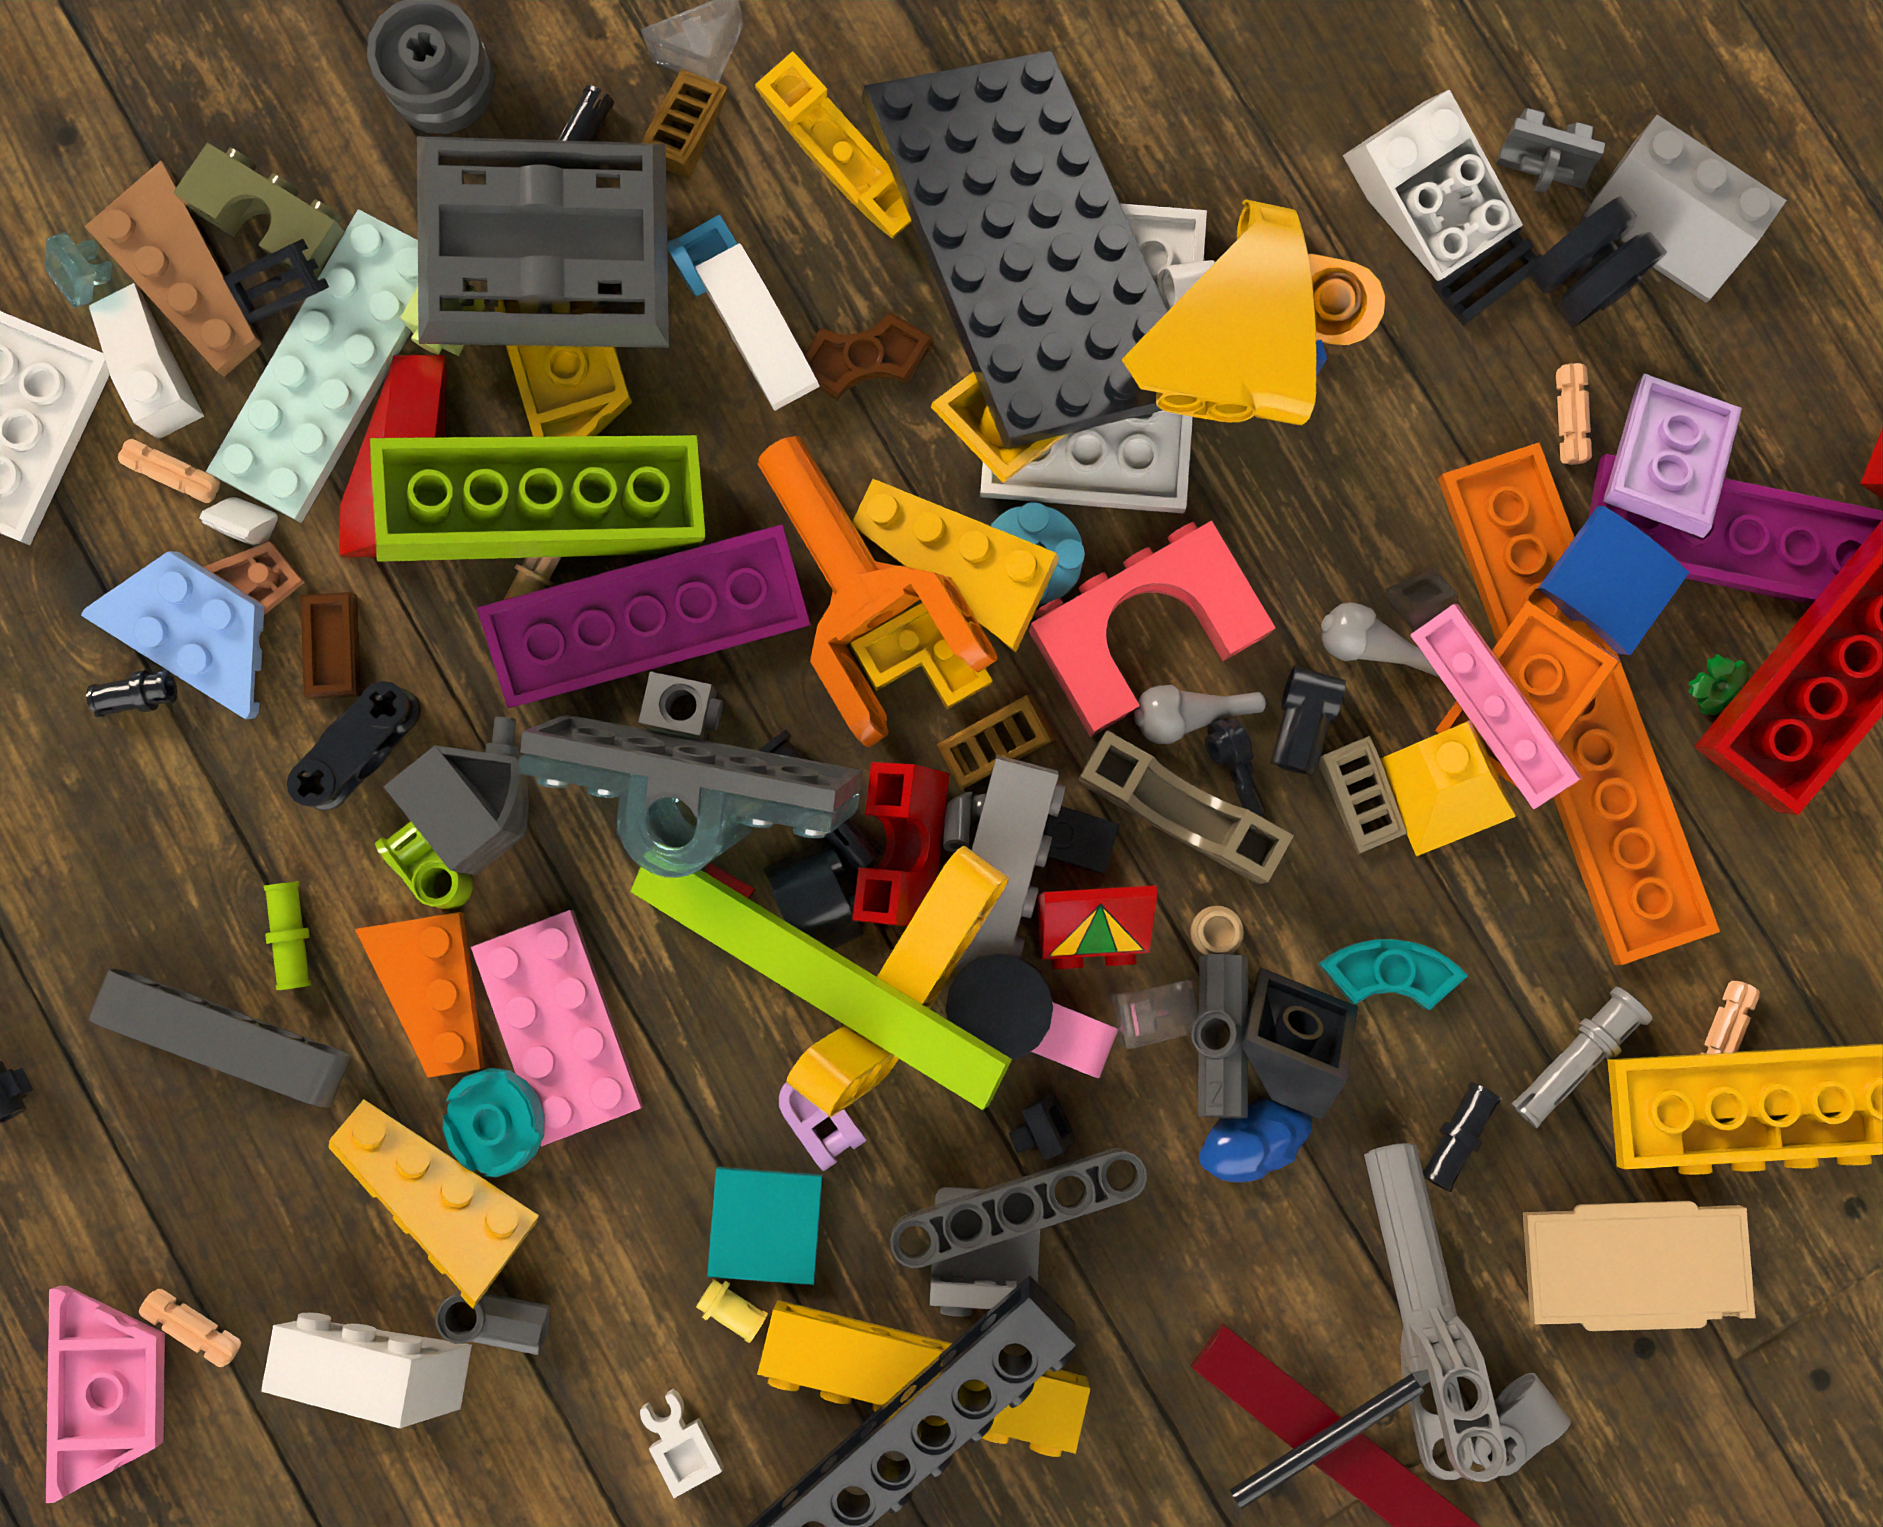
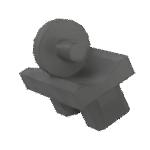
[1496,108,1605,194]

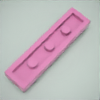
[1411,604,1582,809]

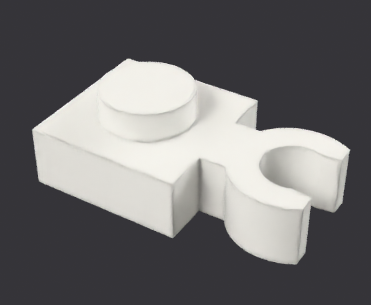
[640,1389,724,1498]

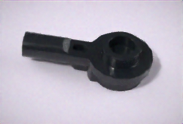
[1205,719,1266,816]

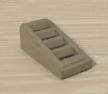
[1318,736,1407,854]

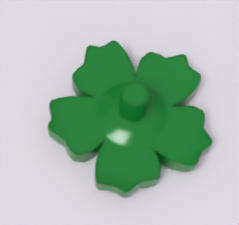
[1688,654,1750,716]

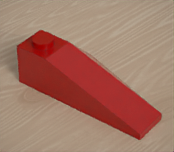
[339,355,447,557]

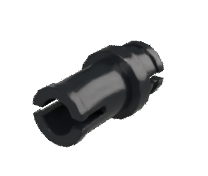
[86,670,177,717]

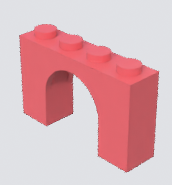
[1029,521,1275,737]

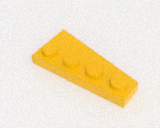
[852,479,1060,652]
[329,1099,539,1309]

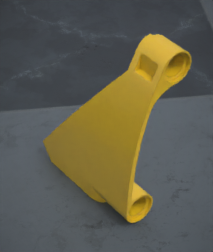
[1121,199,1316,425]

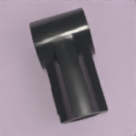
[1269,665,1346,776]

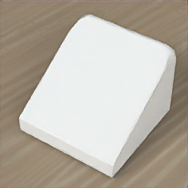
[199,497,278,547]

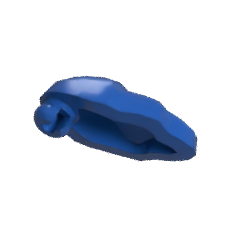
[1199,1098,1312,1183]

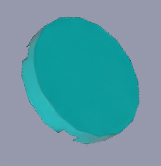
[443,1068,545,1177]

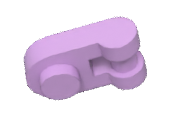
[779,1083,867,1171]

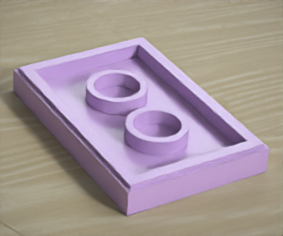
[1603,373,1742,538]

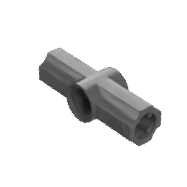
[1191,954,1248,1119]

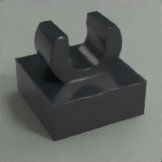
[1008,1092,1076,1160]

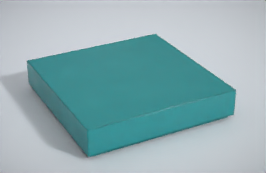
[707,1167,823,1285]

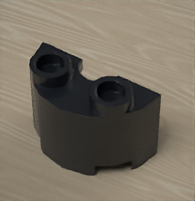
[763,841,864,949]

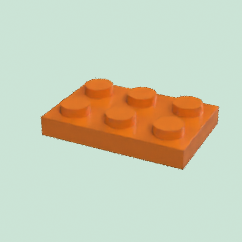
[1435,601,1621,789]

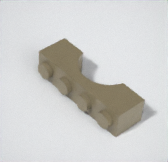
[1077,731,1294,884]

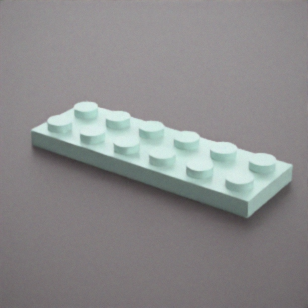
[206,209,418,523]

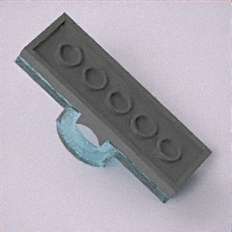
[518,714,863,878]

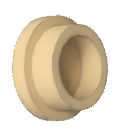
[1190,906,1244,956]

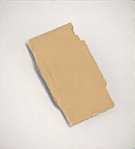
[1523,1201,1756,1331]

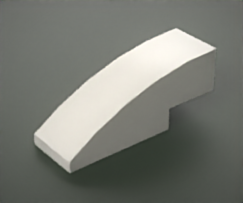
[695,243,819,411]

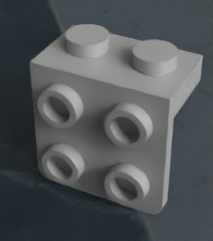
[930,1187,1040,1317]

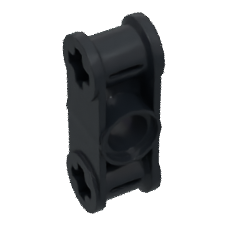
[287,681,421,811]

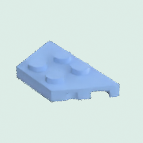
[81,551,264,720]

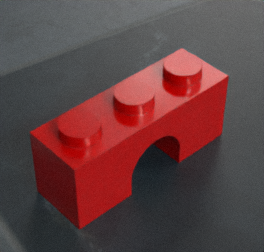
[852,762,950,927]

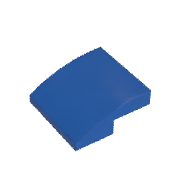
[1538,506,1690,655]

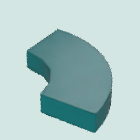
[1317,939,1468,1010]

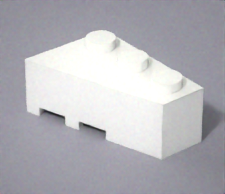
[261,1313,472,1428]

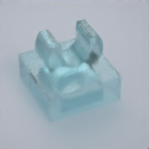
[45,232,112,308]

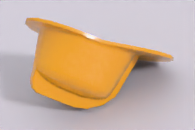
[1308,254,1385,345]

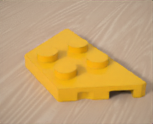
[495,300,632,437]

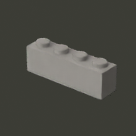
[956,755,1066,969]

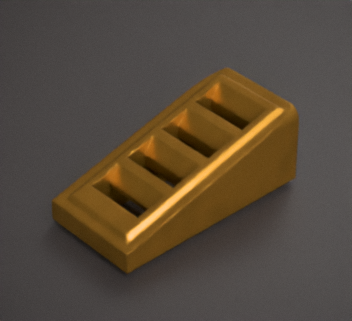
[642,69,729,180]
[936,694,1056,790]

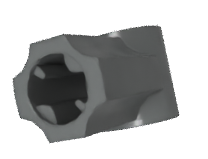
[435,1290,551,1355]

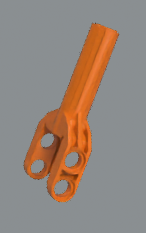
[757,436,997,748]

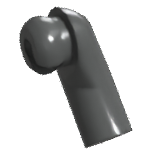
[943,792,986,852]

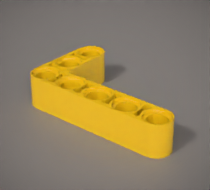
[786,846,1009,1117]

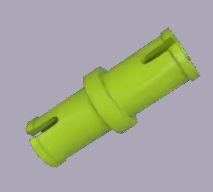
[264,881,311,990]

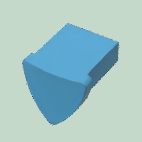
[667,214,738,297]

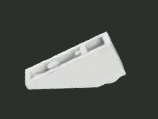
[89,283,204,439]

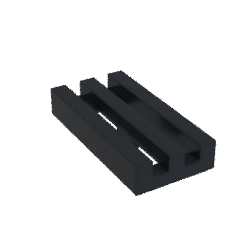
[1432,227,1542,326]
[223,239,330,325]

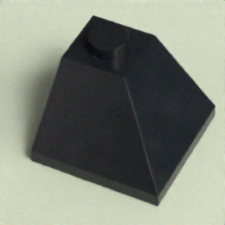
[1242,967,1358,1120]

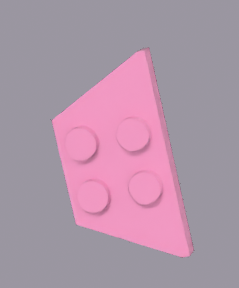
[46,1286,165,1503]

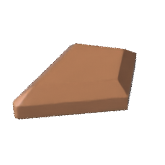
[204,541,305,615]

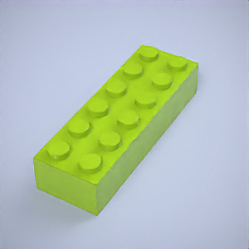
[370,435,705,562]

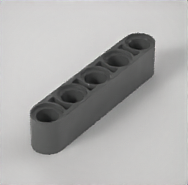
[88,968,351,1108]
[890,1148,1147,1268]

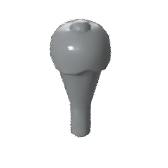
[1321,602,1439,677]
[1134,685,1266,744]

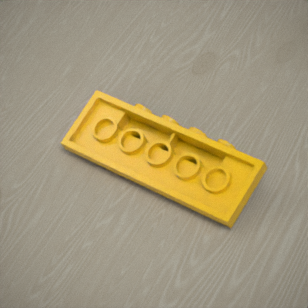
[1607,1044,1883,1175]

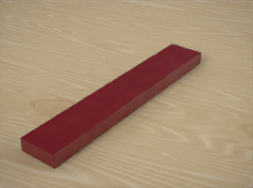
[1190,1323,1481,1527]

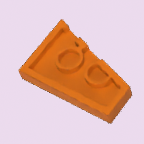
[355,912,485,1078]

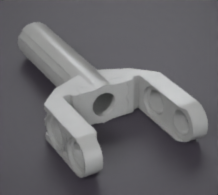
[1364,1143,1507,1482]

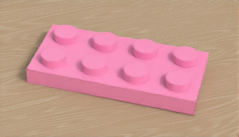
[471,910,644,1146]

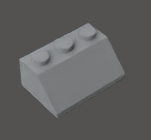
[1580,115,1787,303]

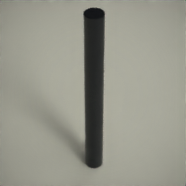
[1230,1373,1424,1509]

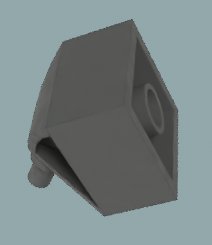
[383,717,529,875]

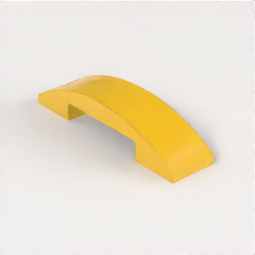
[755,51,912,239]

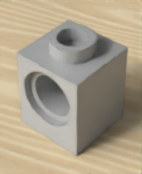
[638,672,723,741]

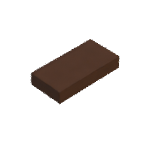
[300,592,361,699]

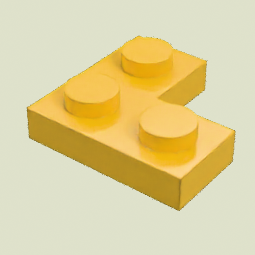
[851,602,993,710]

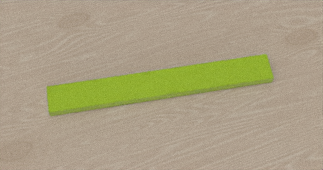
[630,844,1012,1110]

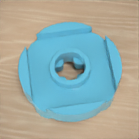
[991,502,1085,608]

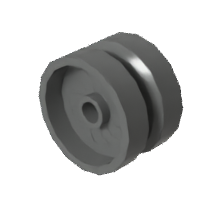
[367,0,496,134]

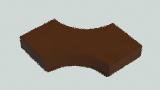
[804,312,934,401]

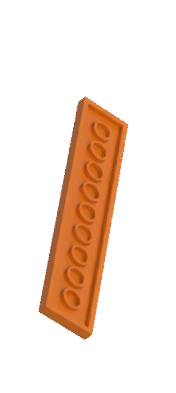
[1438,442,1720,965]

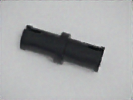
[1422,1082,1501,1192]

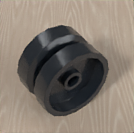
[1527,196,1667,329]

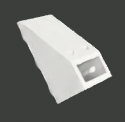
[1343,89,1523,281]

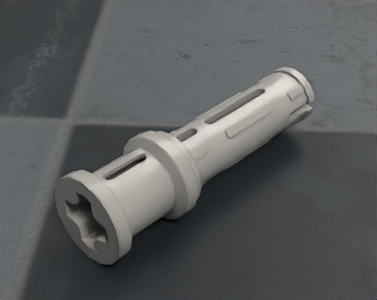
[1511,986,1653,1128]

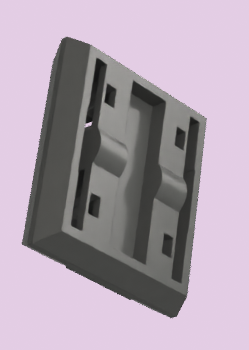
[417,136,669,348]

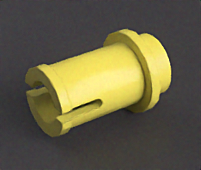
[696,1279,768,1343]

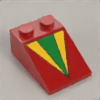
[1036,885,1157,970]

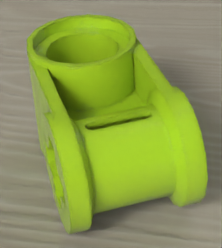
[375,821,473,910]

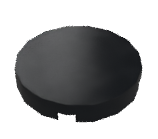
[945,954,1053,1060]

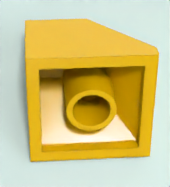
[931,371,1066,483]
[1380,720,1516,856]

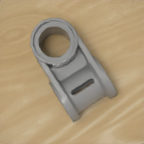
[1471,1373,1571,1476]

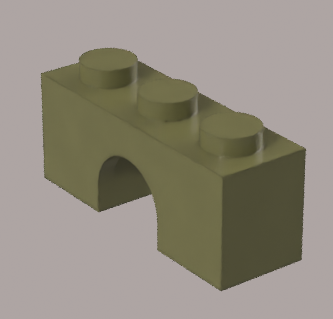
[173,142,345,279]

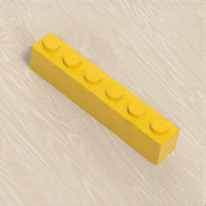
[757,1300,1090,1457]

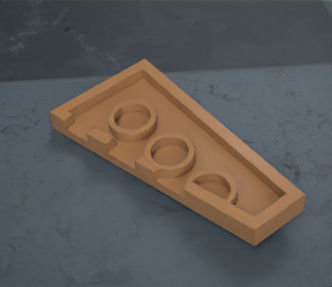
[84,161,262,377]

